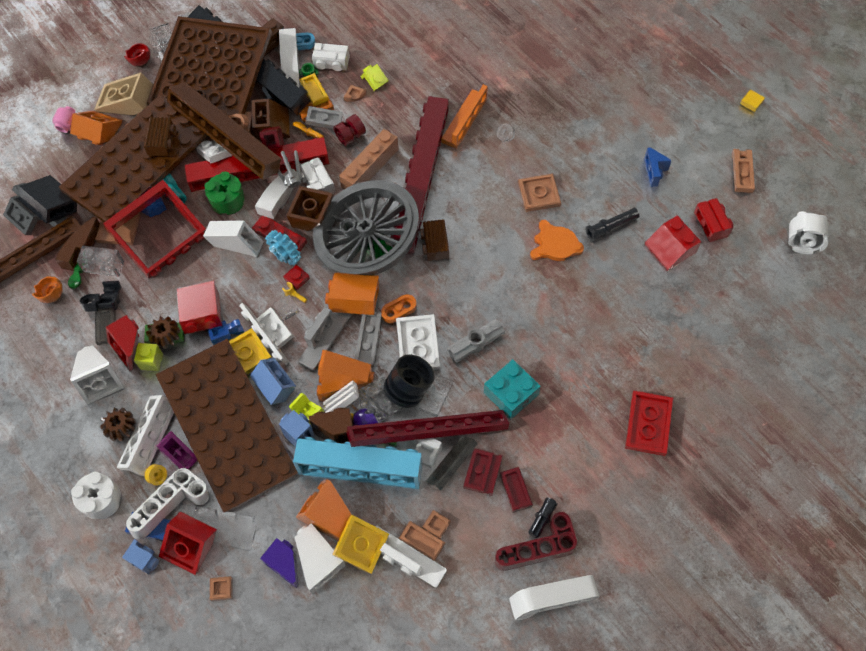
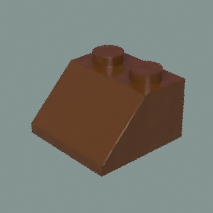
[286,186,334,231]

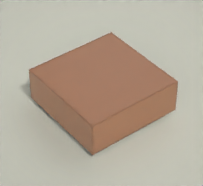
[422,510,451,539]
[210,576,233,601]

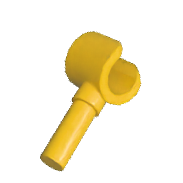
[282,282,307,303]

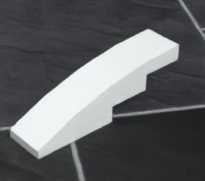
[279,28,300,88]

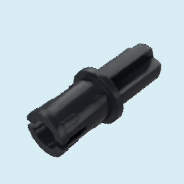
[528,497,558,538]

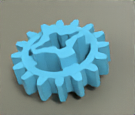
[265,230,301,265]

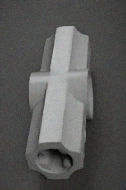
[447,319,505,363]

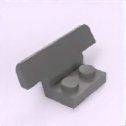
[3,183,66,235]

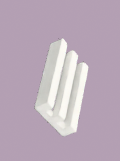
[323,380,359,413]

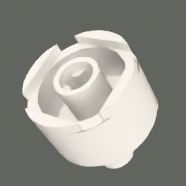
[788,211,829,255]
[71,472,121,519]

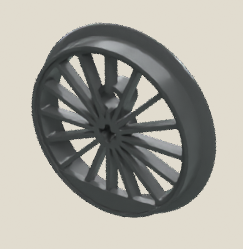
[313,180,419,275]

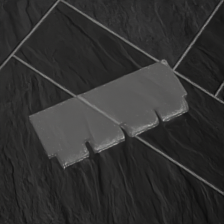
[175,504,257,550]

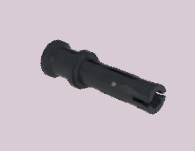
[585,207,640,241]

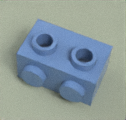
[250,358,296,405]
[279,410,316,448]

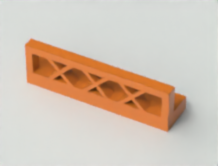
[441,84,488,149]

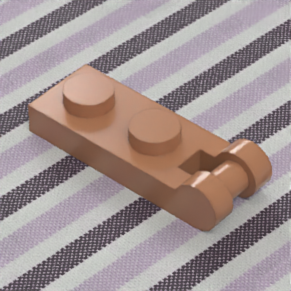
[732,149,755,193]

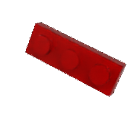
[252,216,307,252]

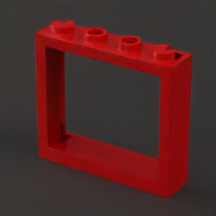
[103,180,206,278]

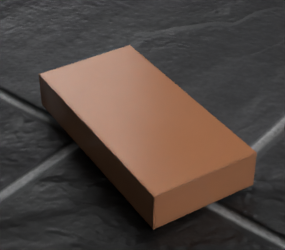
[399,521,446,561]

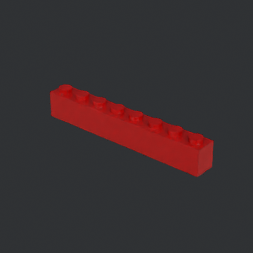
[185,137,330,192]

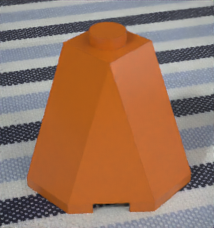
[317,350,375,402]
[296,479,352,541]

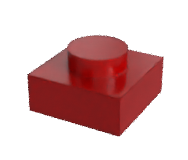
[283,264,310,291]

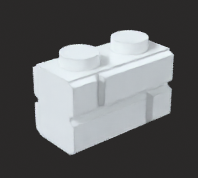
[312,43,350,71]
[300,157,335,194]

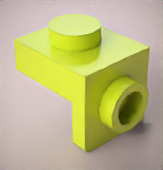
[360,64,389,91]
[289,393,325,427]

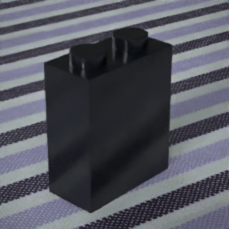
[19,175,77,224]

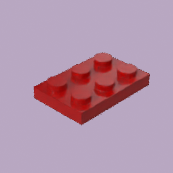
[625,390,673,456]

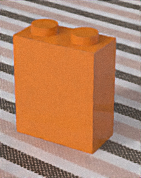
[325,273,379,315]

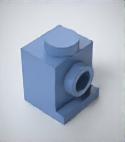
[122,539,159,575]

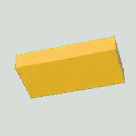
[299,73,329,107]

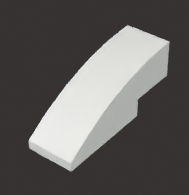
[255,175,294,219]

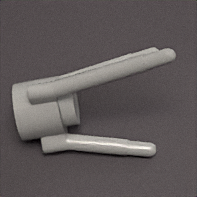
[277,150,303,188]

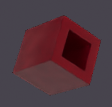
[259,126,284,149]

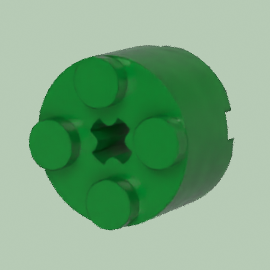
[205,171,245,215]

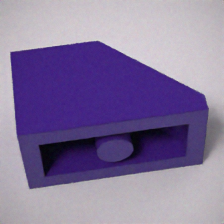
[260,538,299,588]

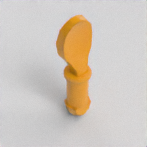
[292,121,324,138]

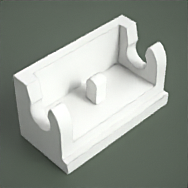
[396,438,442,468]

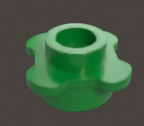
[299,63,319,77]

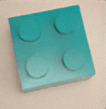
[483,359,541,420]

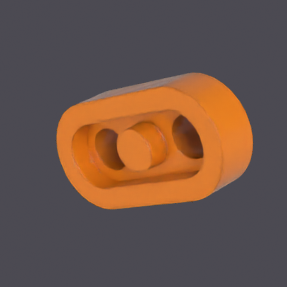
[381,294,417,323]

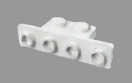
[239,303,294,365]
[375,526,447,588]

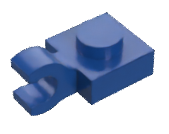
[208,319,244,345]

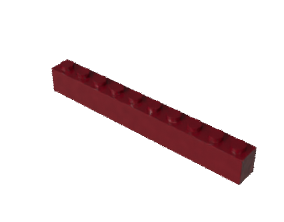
[390,96,449,254]

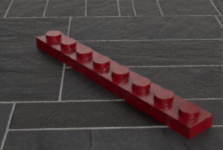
[347,410,509,447]

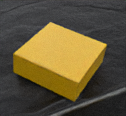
[740,89,765,112]

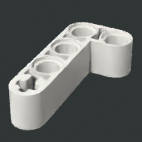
[126,468,210,539]
[509,575,600,621]

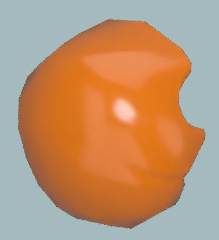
[32,276,63,304]

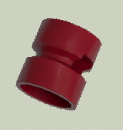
[333,114,366,146]

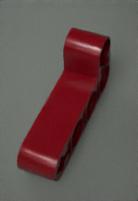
[495,512,577,571]

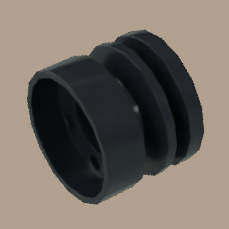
[384,354,435,408]

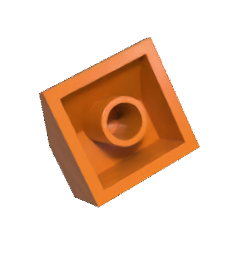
[70,110,123,145]

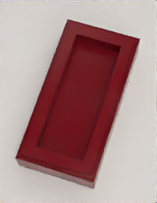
[499,467,533,513]

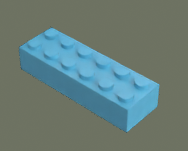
[293,437,423,489]

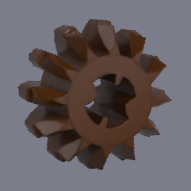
[146,316,180,349]
[100,407,136,442]

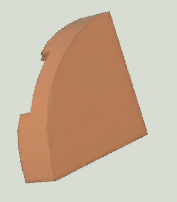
[344,85,367,102]

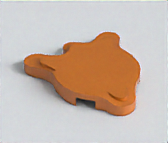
[530,220,584,261]

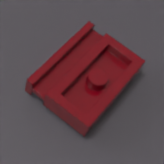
[463,448,503,496]

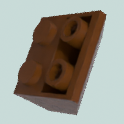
[252,99,290,140]
[309,408,353,444]

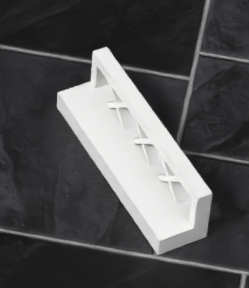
[116,395,174,476]

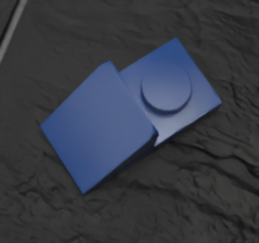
[644,147,671,187]

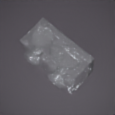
[149,23,172,62]
[77,246,124,277]

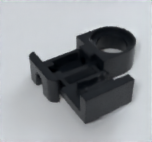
[79,281,122,312]

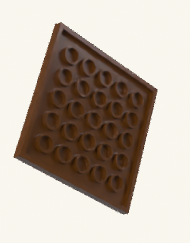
[147,16,272,116]

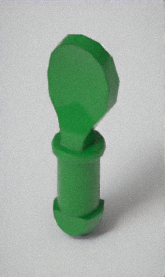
[68,254,87,289]

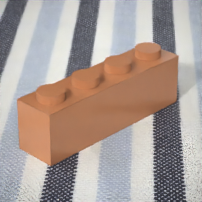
[339,129,399,189]

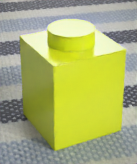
[134,343,163,371]

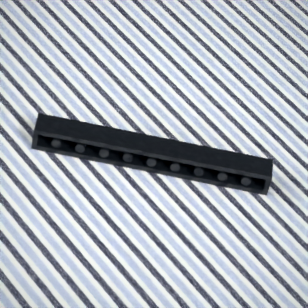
[188,5,311,115]

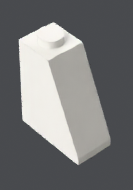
[203,221,264,257]
[295,523,345,594]

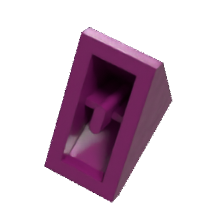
[156,431,197,470]

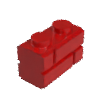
[694,198,733,242]

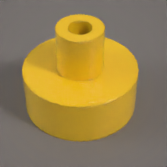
[145,464,167,486]

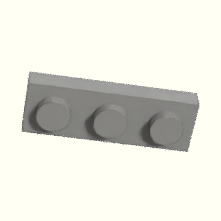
[354,312,382,368]

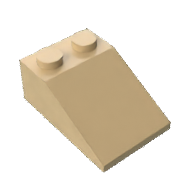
[94,73,153,115]

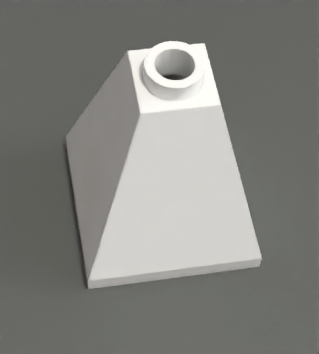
[70,345,124,405]

